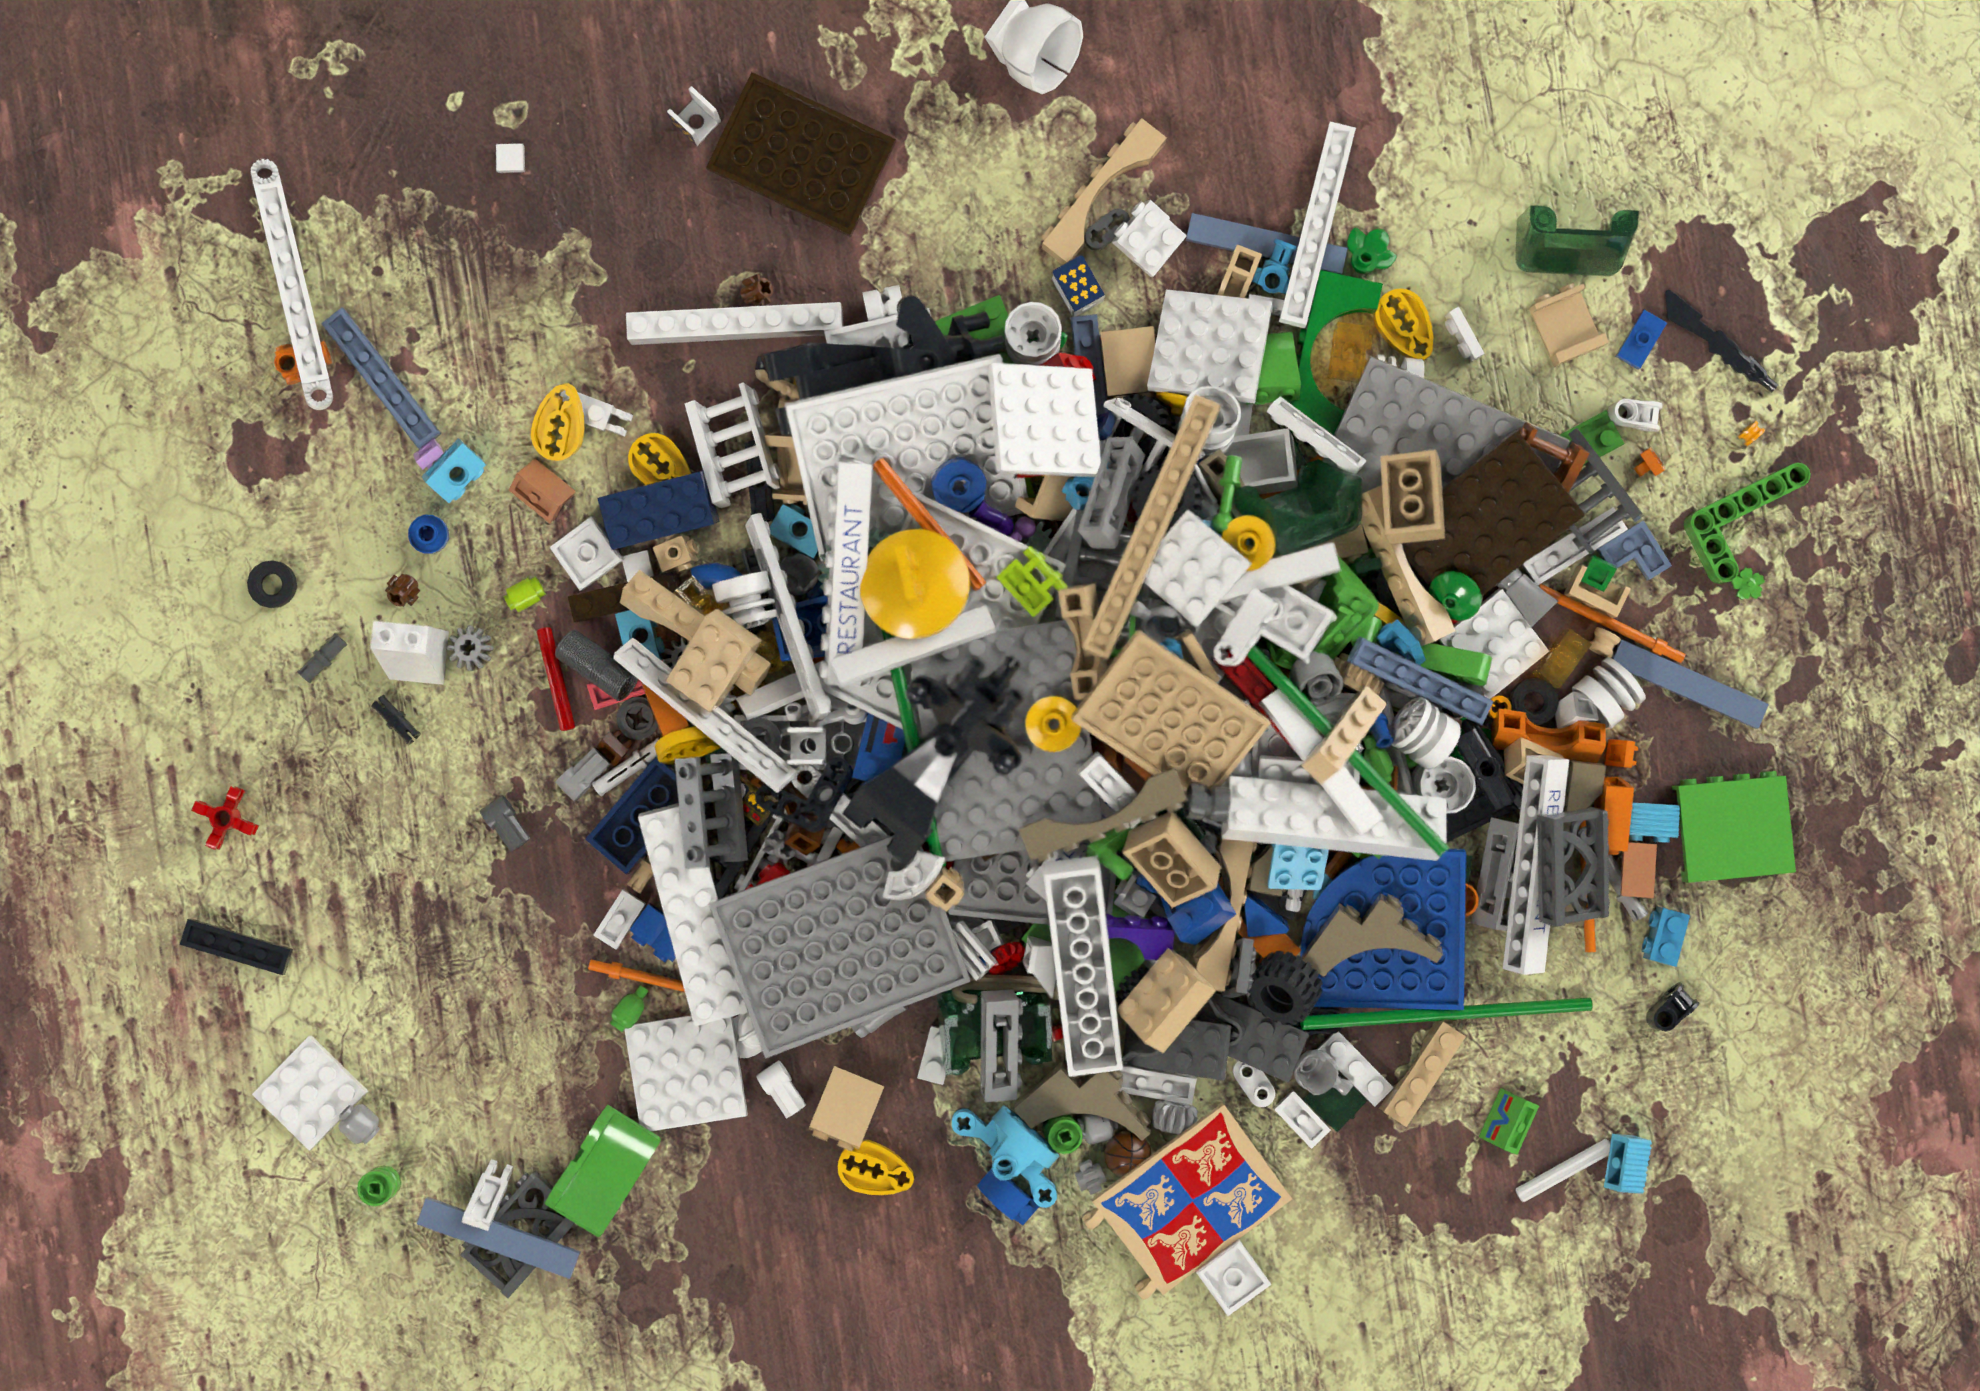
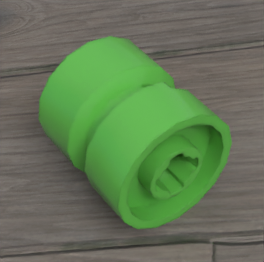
[1042,1114,1083,1154]
[357,1165,401,1207]

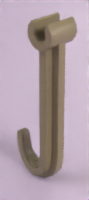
[952,974,1059,1003]

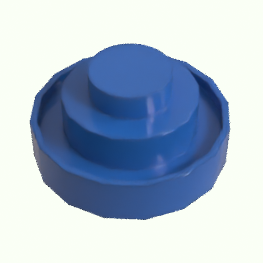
[408,515,449,554]

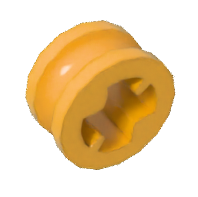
[1737,420,1765,446]
[1487,695,1512,719]

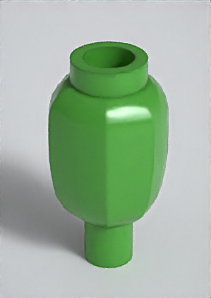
[1363,735,1394,782]
[610,985,649,1032]

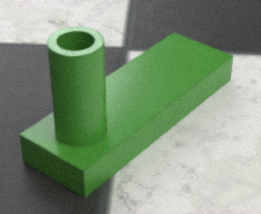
[1085,821,1143,880]

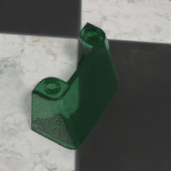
[1515,205,1639,276]
[1234,459,1362,556]
[937,989,1052,1075]

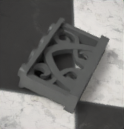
[1537,807,1610,927]
[460,1170,575,1299]

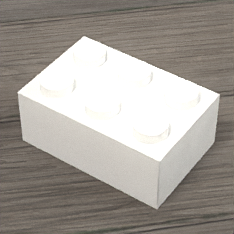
[1225,428,1299,496]

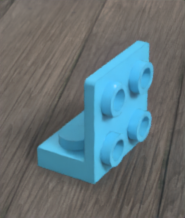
[1268,844,1329,890]

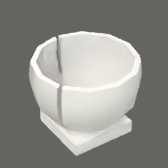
[985,0,1083,94]

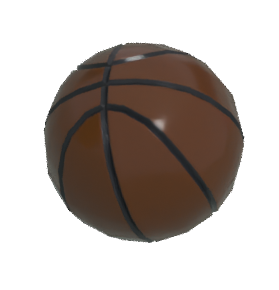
[1104,1130,1151,1177]

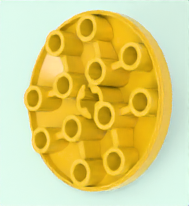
[860,529,970,639]

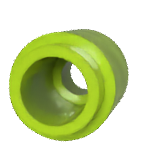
[504,576,546,612]

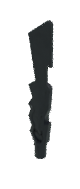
[1665,290,1779,393]

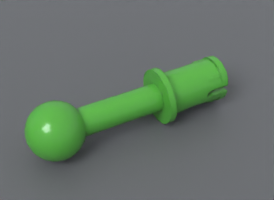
[1212,456,1242,534]

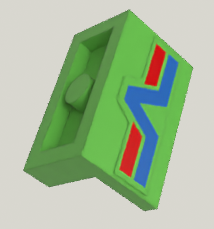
[1479,1088,1539,1155]

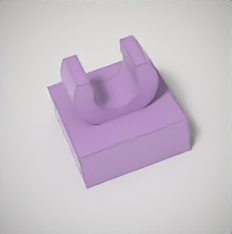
[413,438,444,470]

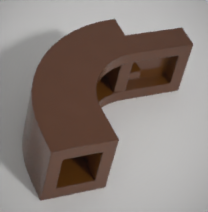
[750,773,825,856]

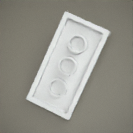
[1215,585,1337,664]

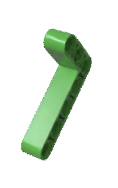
[1684,463,1811,584]
[1351,616,1492,686]

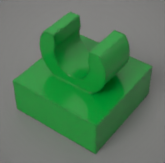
[1581,555,1617,592]

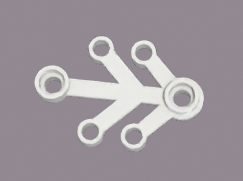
[780,677,867,728]

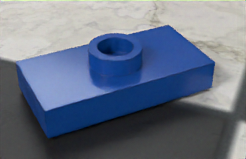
[1615,309,1667,370]

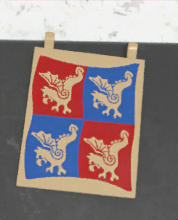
[1082,1103,1292,1300]

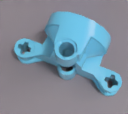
[952,1106,1060,1208]

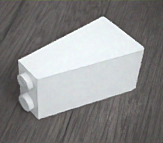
[371,621,449,685]

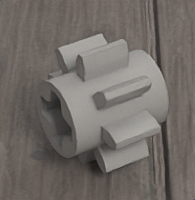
[762,830,796,864]
[1074,1159,1107,1195]

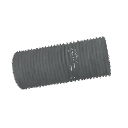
[555,630,638,701]

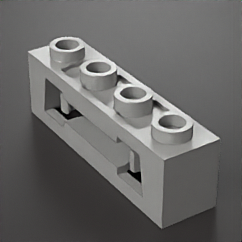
[1078,437,1145,548]
[1471,818,1519,931]
[980,989,1023,1102]

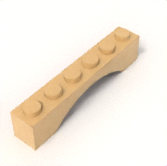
[1041,118,1167,265]
[1179,244,1262,397]
[1350,485,1456,646]
[620,570,771,696]
[1190,833,1257,991]

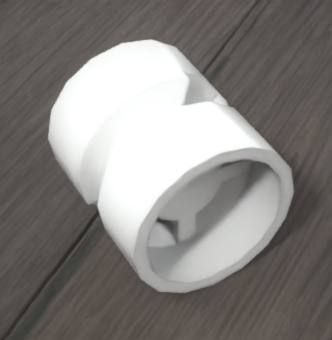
[862,285,902,321]

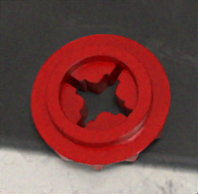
[986,942,1025,975]

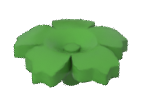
[1731,568,1765,600]

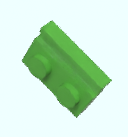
[1560,410,1625,466]

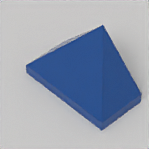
[1244,891,1290,937]

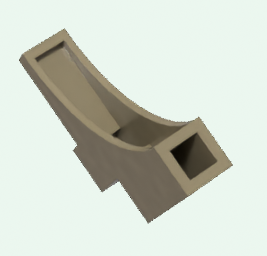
[1302,893,1443,977]
[1013,1061,1151,1141]

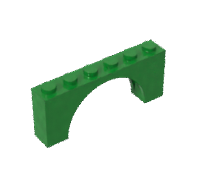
[1283,270,1383,436]

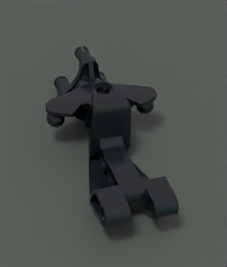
[763,296,1006,435]
[842,655,1024,866]

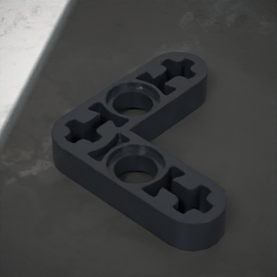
[755,757,853,832]

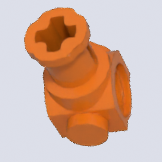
[274,341,332,385]

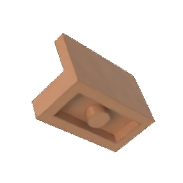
[509,459,575,523]
[1620,843,1657,898]

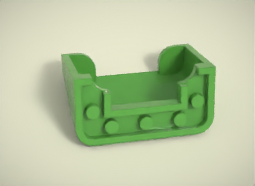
[1261,554,1379,670]

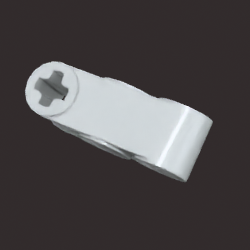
[1214,589,1279,666]

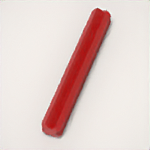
[537,627,575,731]

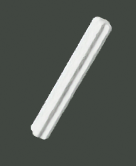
[1516,1139,1611,1202]

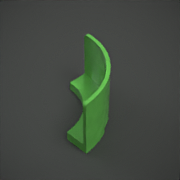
[544,1104,661,1237]

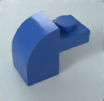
[977,1168,1040,1225]

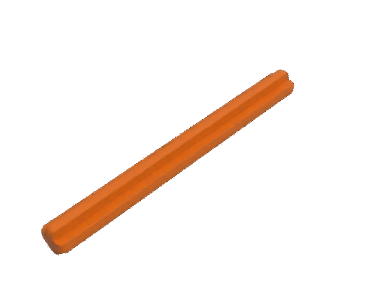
[872,458,986,591]

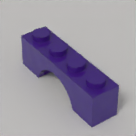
[1105,914,1175,960]

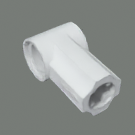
[756,1060,806,1118]

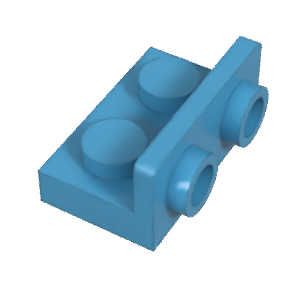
[1377,619,1426,665]
[1641,906,1690,967]

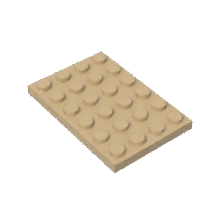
[1071,630,1271,795]

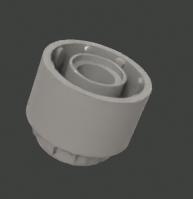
[1289,652,1343,707]

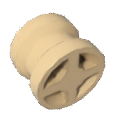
[1587,627,1621,658]

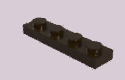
[568,572,679,623]

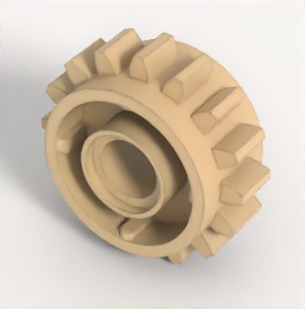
[1333,653,1385,695]

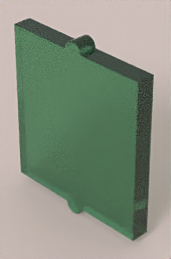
[1303,1072,1368,1132]

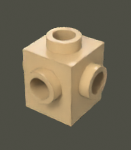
[653,533,698,574]
[925,867,965,912]

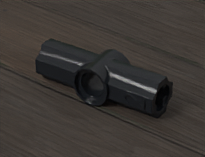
[744,440,775,522]
[1456,728,1516,811]

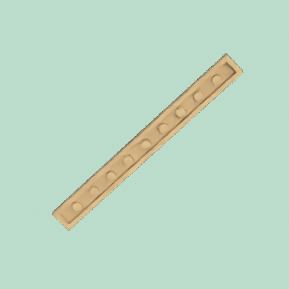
[1082,394,1221,660]

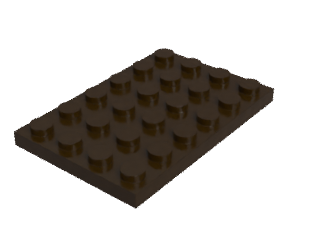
[706,72,896,237]
[1402,429,1586,602]

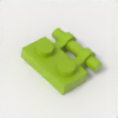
[996,545,1068,618]

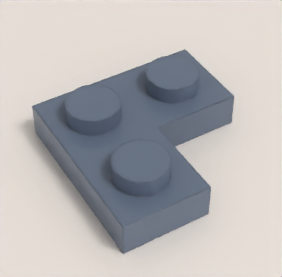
[1596,520,1672,580]

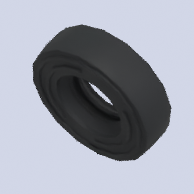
[247,560,297,609]
[1509,678,1559,725]

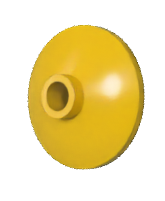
[1156,392,1187,417]
[1221,516,1275,571]
[1026,696,1081,752]

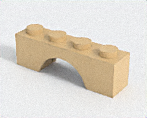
[1058,583,1108,700]
[1301,686,1387,785]
[1379,1021,1466,1127]

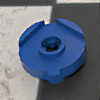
[931,457,987,513]

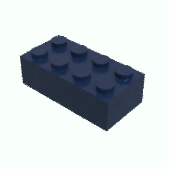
[597,471,720,550]
[585,757,679,874]

